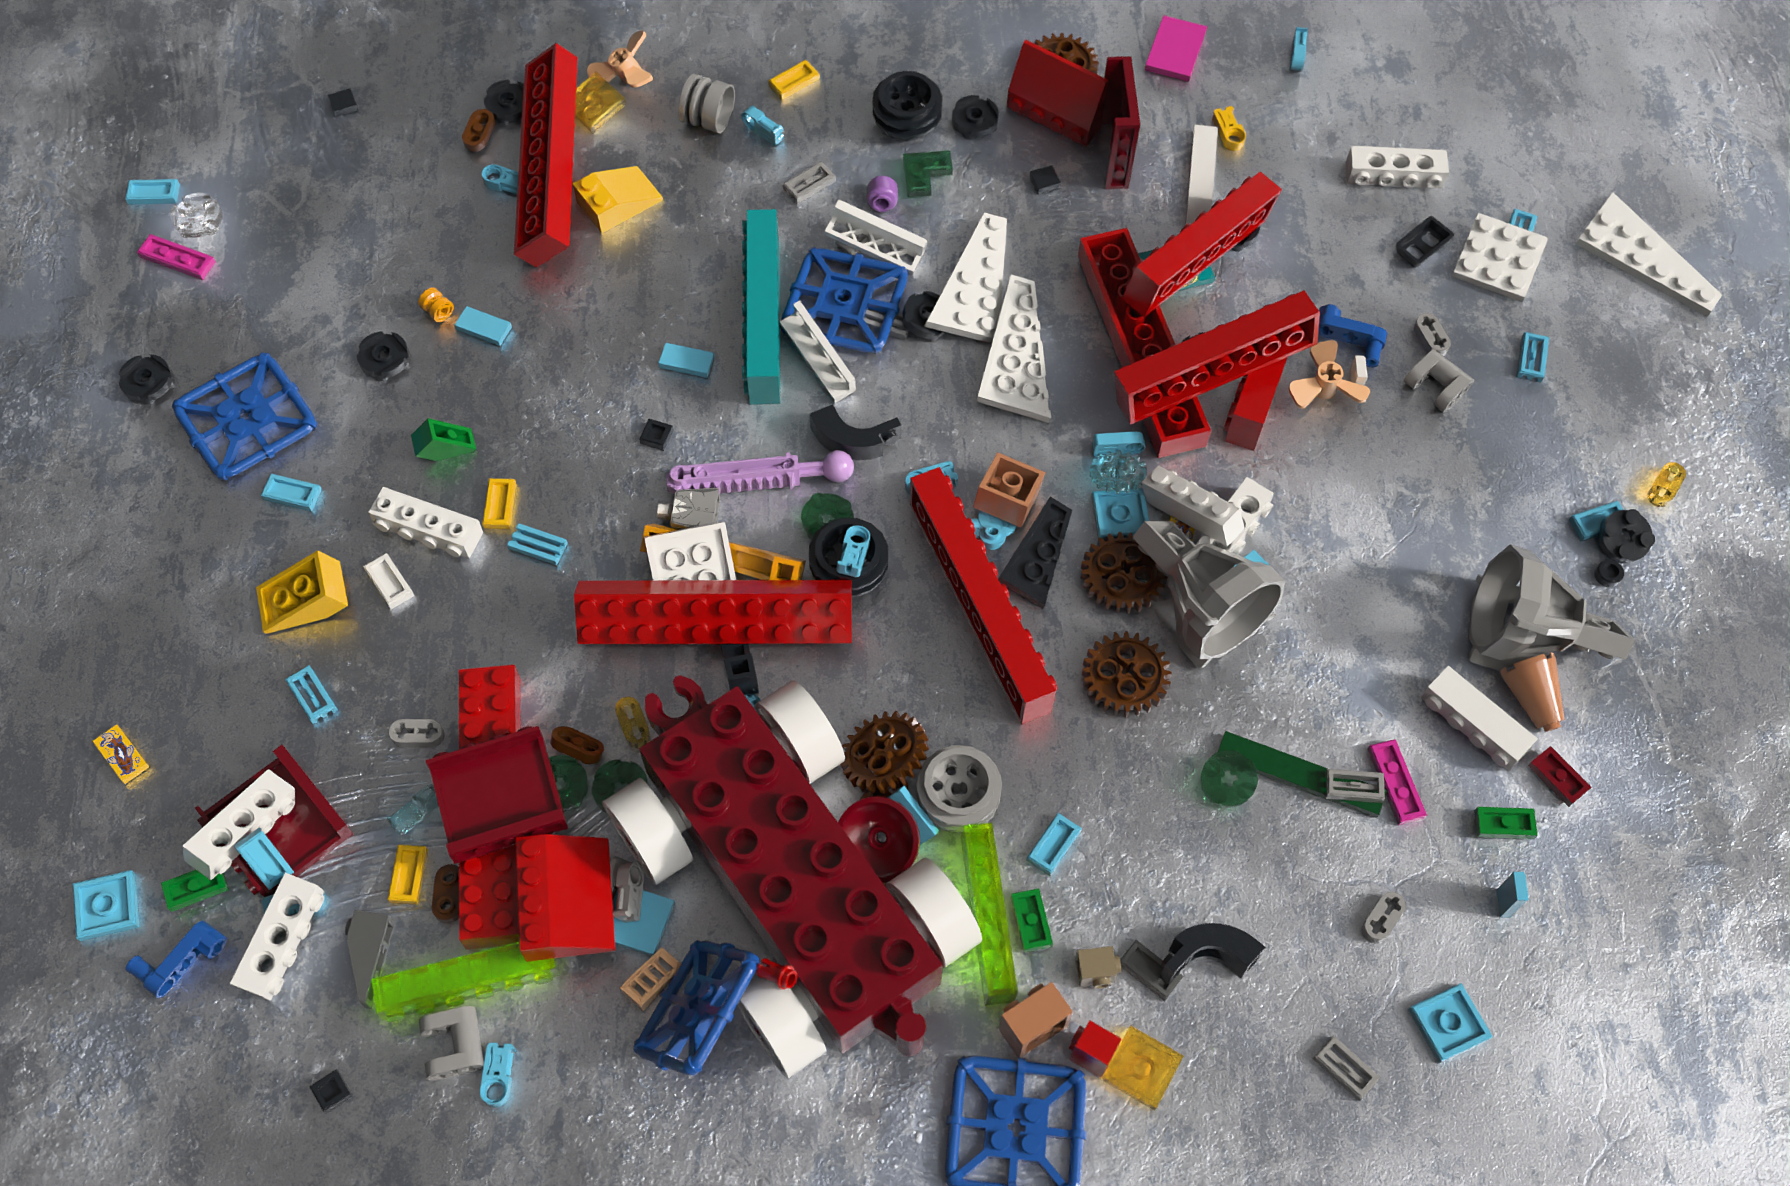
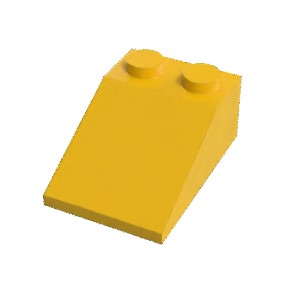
[573,166,663,233]
[256,550,348,634]

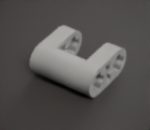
[1403,349,1474,413]
[419,1006,484,1081]

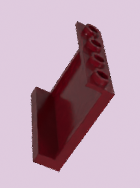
[1101,56,1141,189]
[425,726,568,864]
[195,745,353,897]

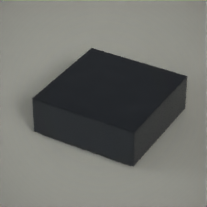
[328,88,358,117]
[1029,165,1061,194]
[639,419,673,451]
[309,1069,353,1114]

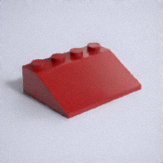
[1006,39,1108,147]
[516,834,616,962]

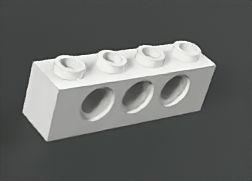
[1346,146,1449,188]
[1196,477,1274,555]
[182,769,295,880]
[230,873,324,1001]

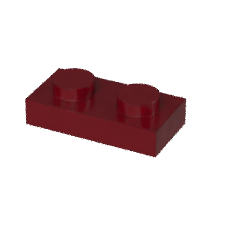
[1528,746,1592,807]

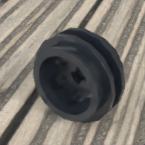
[872,71,943,140]
[809,518,888,597]

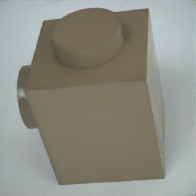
[1075,946,1121,989]

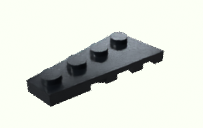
[998,496,1072,609]

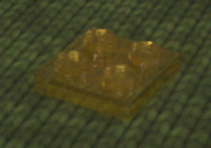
[575,72,628,134]
[1101,1025,1184,1111]

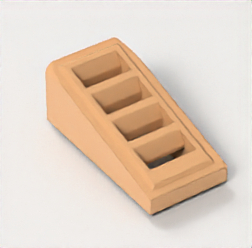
[620,947,681,1012]

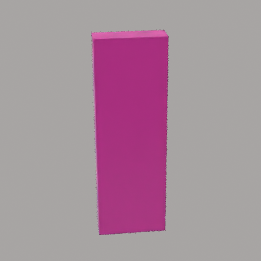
[137,234,216,280]
[1367,739,1427,826]

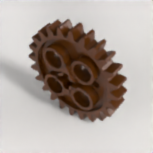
[1035,32,1099,74]
[1080,532,1168,614]
[1081,631,1172,717]
[840,711,929,794]

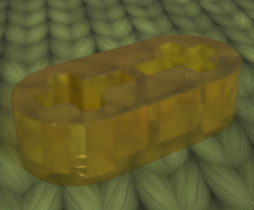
[1647,462,1686,507]
[615,696,651,749]

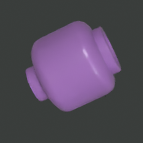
[866,176,898,212]

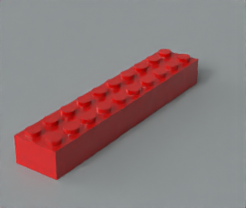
[513,43,578,268]
[1078,228,1211,458]
[910,467,1058,725]
[574,580,852,644]
[459,664,521,950]

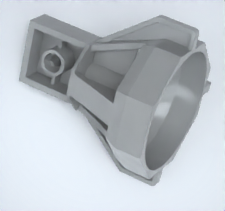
[1132,521,1286,668]
[1468,544,1635,670]

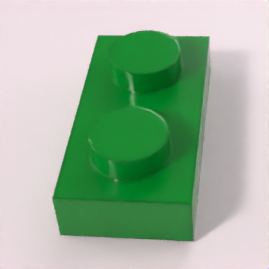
[1474,807,1538,839]
[161,870,229,912]
[1010,888,1053,953]

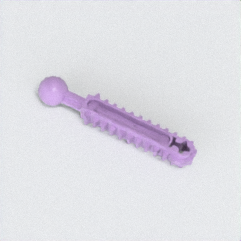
[666,450,854,495]

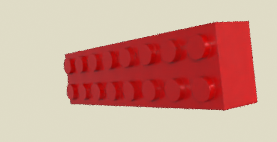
[1122,171,1282,317]
[1114,290,1320,425]

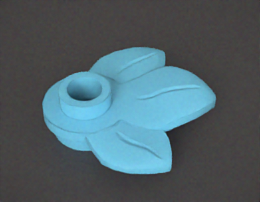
[971,510,1016,550]

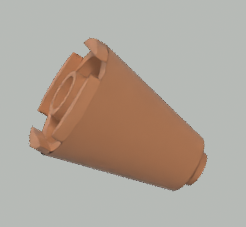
[1500,652,1565,732]

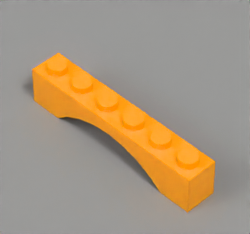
[640,524,806,580]

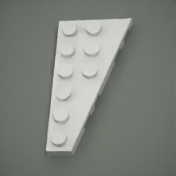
[1576,192,1722,317]
[924,213,1007,343]
[976,275,1051,423]

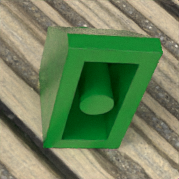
[411,418,476,461]

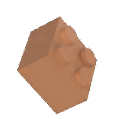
[973,452,1046,527]
[999,982,1073,1058]

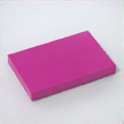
[1145,15,1207,82]

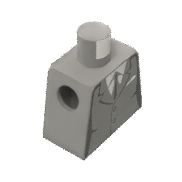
[657,488,720,530]

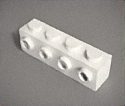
[1141,465,1244,546]
[368,487,483,559]
[1421,666,1538,771]

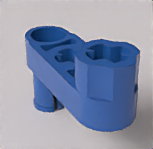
[1318,304,1387,368]
[125,921,228,998]

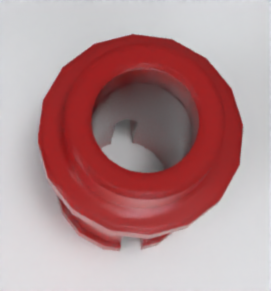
[756,958,797,990]

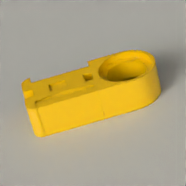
[1212,106,1246,151]

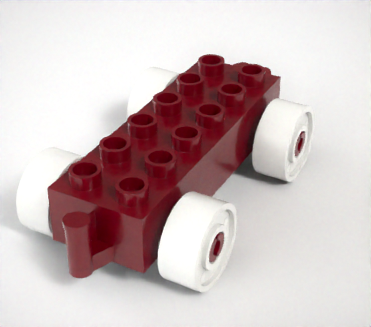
[602,676,982,1079]

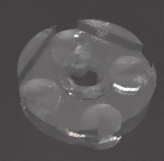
[170,193,223,238]

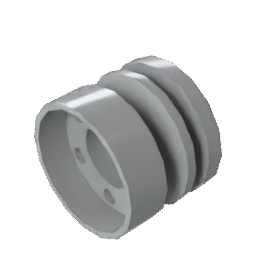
[678,73,735,133]

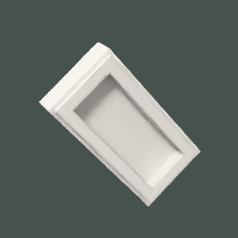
[363,553,414,609]

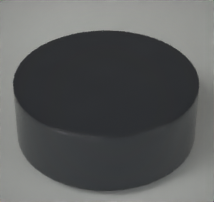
[1594,560,1624,587]

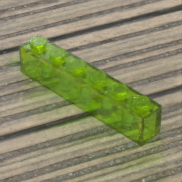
[961,823,1018,1006]
[372,941,560,1022]

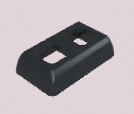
[1396,216,1454,267]

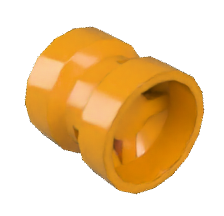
[418,288,454,322]

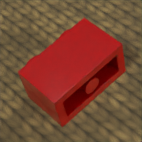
[1068,1020,1122,1079]

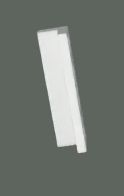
[824,199,927,275]
[780,300,856,403]

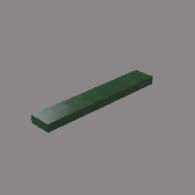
[1216,731,1387,818]

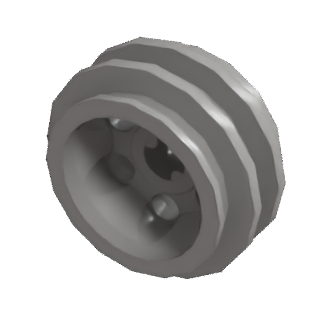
[916,745,1002,833]

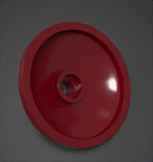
[838,796,920,883]

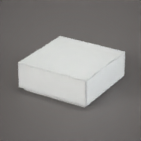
[1350,356,1368,385]

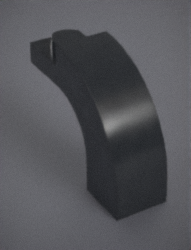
[810,404,902,460]
[721,644,759,696]
[1159,923,1266,985]

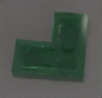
[903,150,953,198]

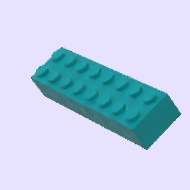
[742,209,780,405]

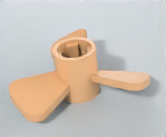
[587,30,653,89]
[1289,340,1370,409]

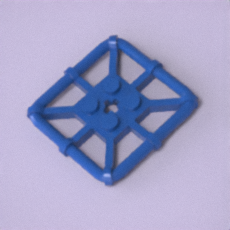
[780,247,908,354]
[172,352,317,480]
[633,940,760,1076]
[945,1056,1087,1186]

